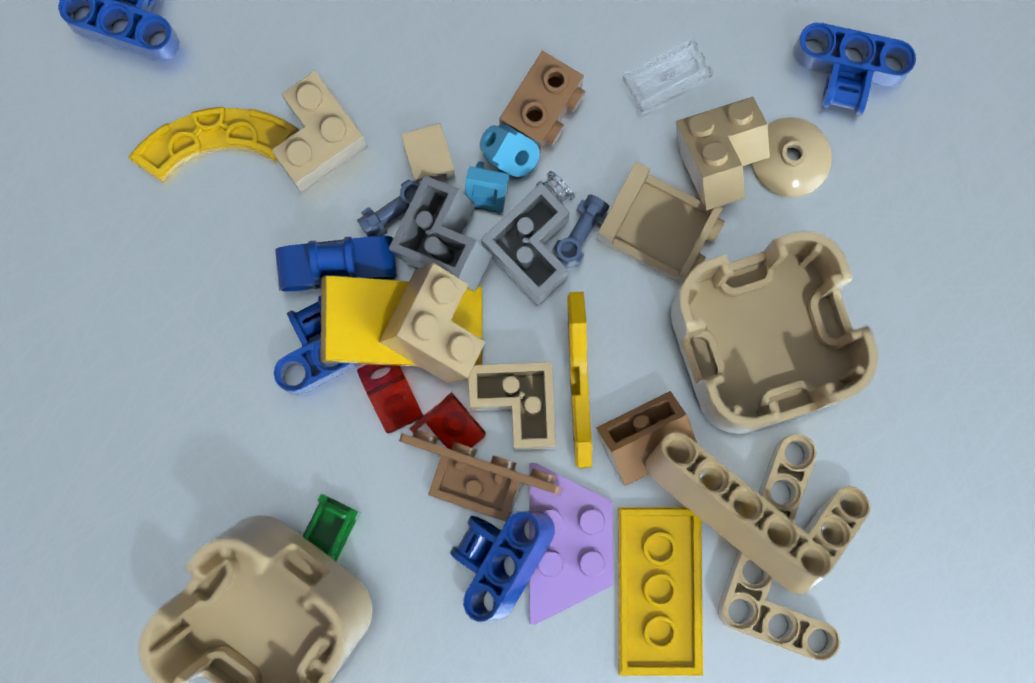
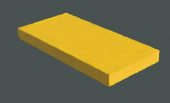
[321,276,482,367]
[618,507,703,676]

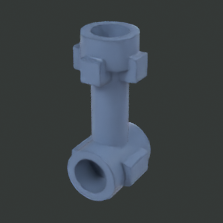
[357,179,420,237]
[553,194,610,268]

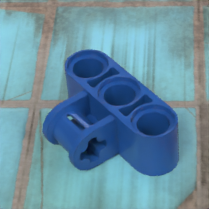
[58,0,179,61]
[794,23,916,115]
[275,236,397,292]
[274,295,362,395]
[450,511,555,622]

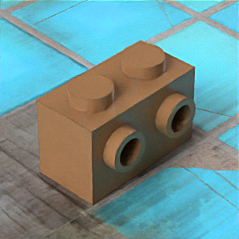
[499,50,586,153]
[596,391,697,486]

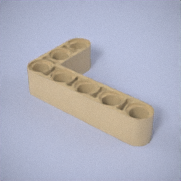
[646,432,870,594]
[718,434,840,661]

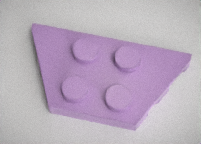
[529,463,613,624]

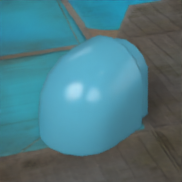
[480,124,540,177]

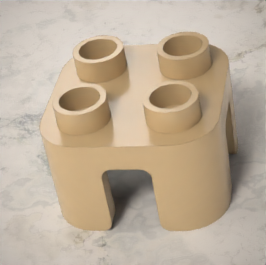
[671,231,878,434]
[139,515,372,683]

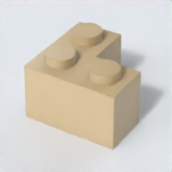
[271,71,367,193]
[676,97,770,211]
[379,263,485,383]
[468,362,556,451]

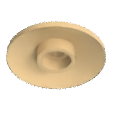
[751,117,832,197]

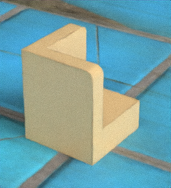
[401,123,455,181]

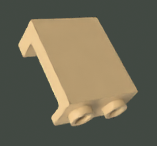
[596,161,725,285]

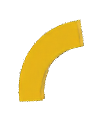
[128,106,299,183]
[567,292,592,468]

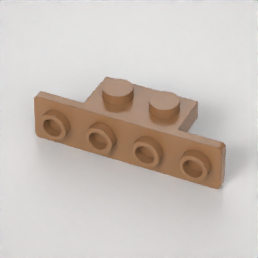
[399,429,563,522]

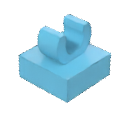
[464,161,510,213]

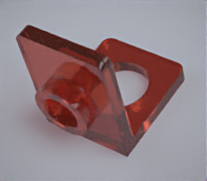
[357,364,423,433]
[409,392,486,449]

